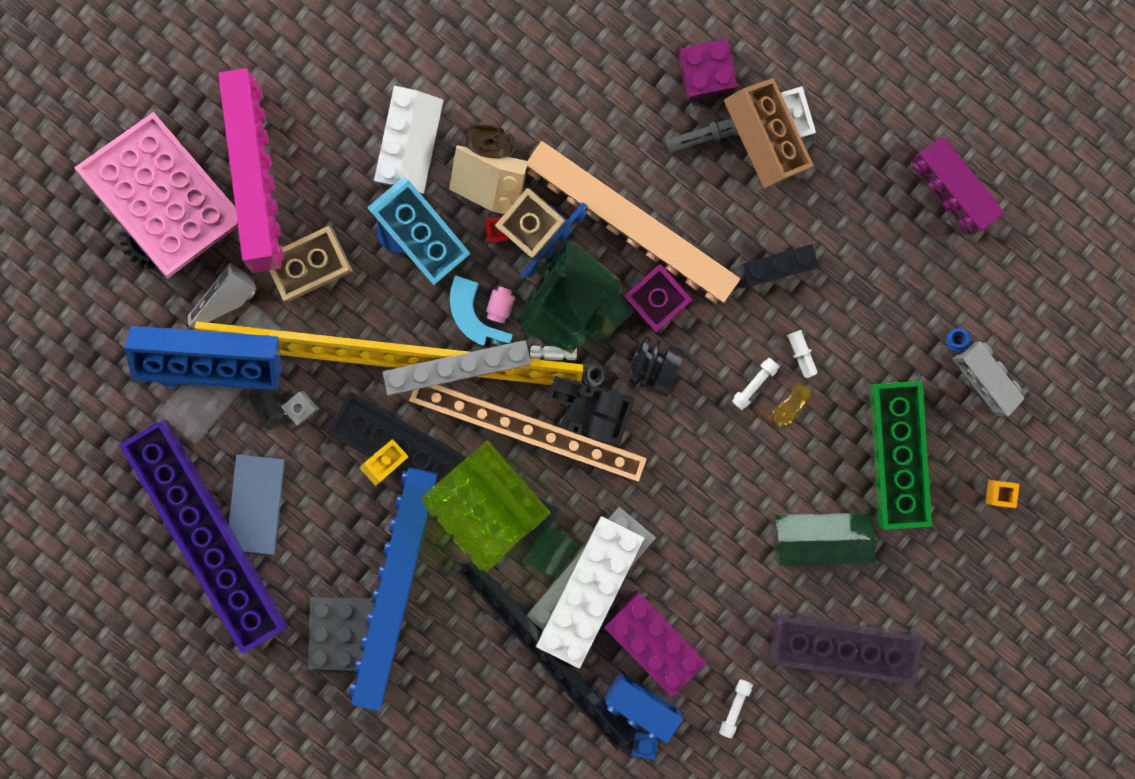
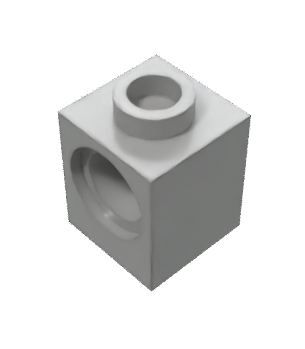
[282,391,319,425]

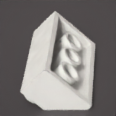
[374,86,444,194]

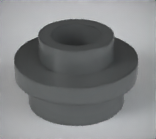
[582,363,605,387]

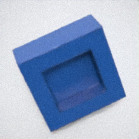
[631,730,658,760]

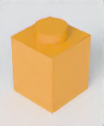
[985,479,1019,508]

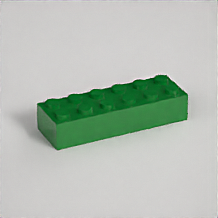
[869,381,932,530]

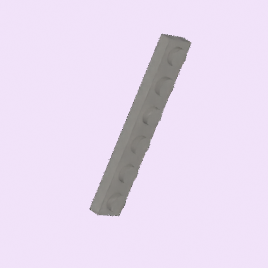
[382,340,531,396]

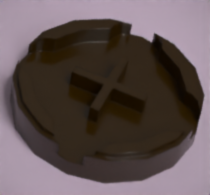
[466,124,515,158]

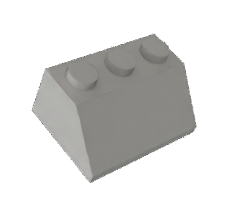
[952,341,1024,417]

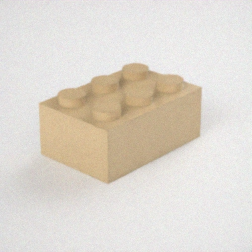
[269,226,353,302]

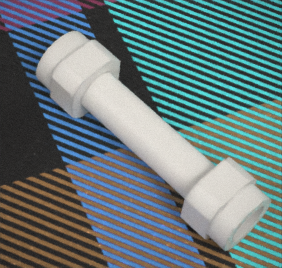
[731,358,779,410]
[719,679,753,738]

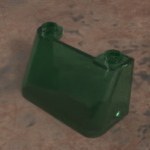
[521,239,622,354]

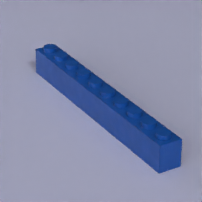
[349,467,439,711]

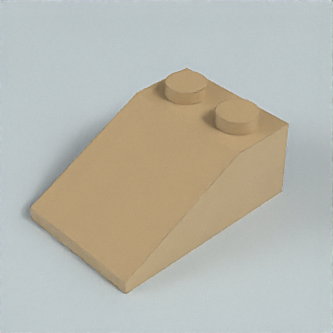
[449,145,528,214]

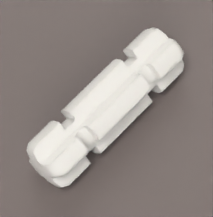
[530,346,577,360]

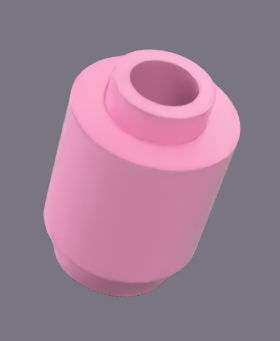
[486,286,516,324]

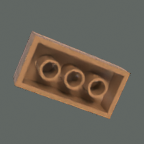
[724,78,814,188]

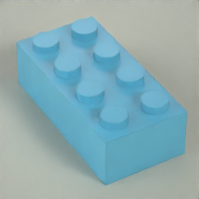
[367,176,470,285]

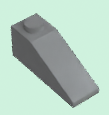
[187,263,256,330]

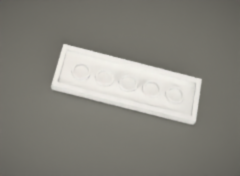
[536,516,644,669]

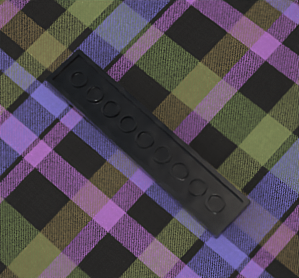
[326,391,559,551]

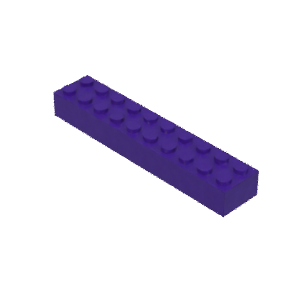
[119,419,288,654]

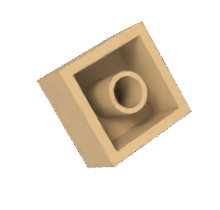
[495,188,566,258]

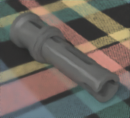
[666,116,740,154]

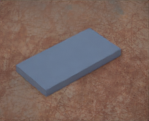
[229,454,285,555]

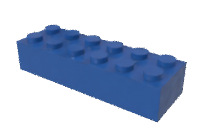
[125,326,282,390]

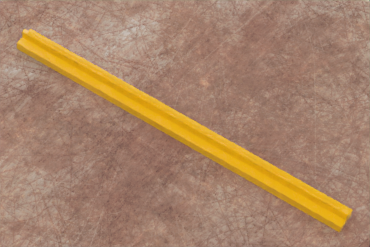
[194,321,583,385]

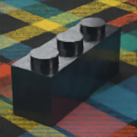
[739,244,819,288]

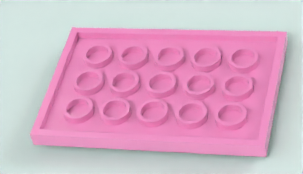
[74,112,238,279]

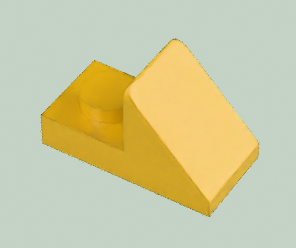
[360,439,408,486]

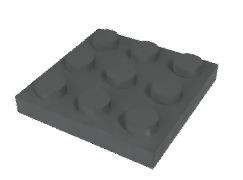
[308,596,375,671]

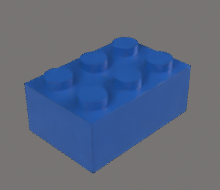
[605,671,683,743]

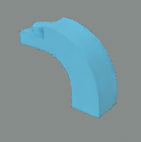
[450,276,513,346]

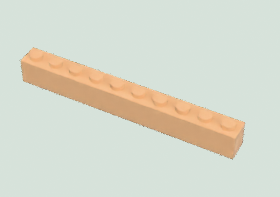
[527,141,740,304]
[409,385,647,482]

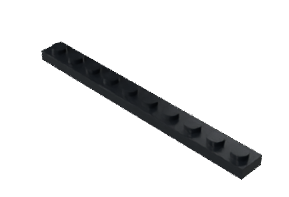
[459,558,634,750]

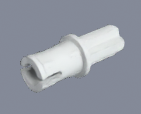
[787,330,817,378]

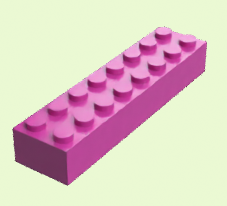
[218,68,284,273]

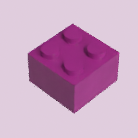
[678,39,737,101]
[623,264,692,333]

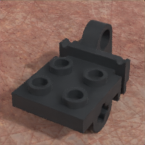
[546,376,635,444]

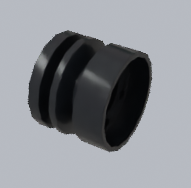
[628,336,685,397]

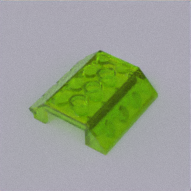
[421,440,551,572]

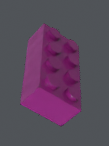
[910,136,1005,235]
[604,591,706,697]

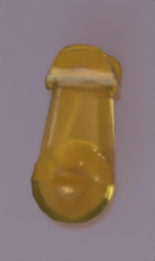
[772,383,812,426]

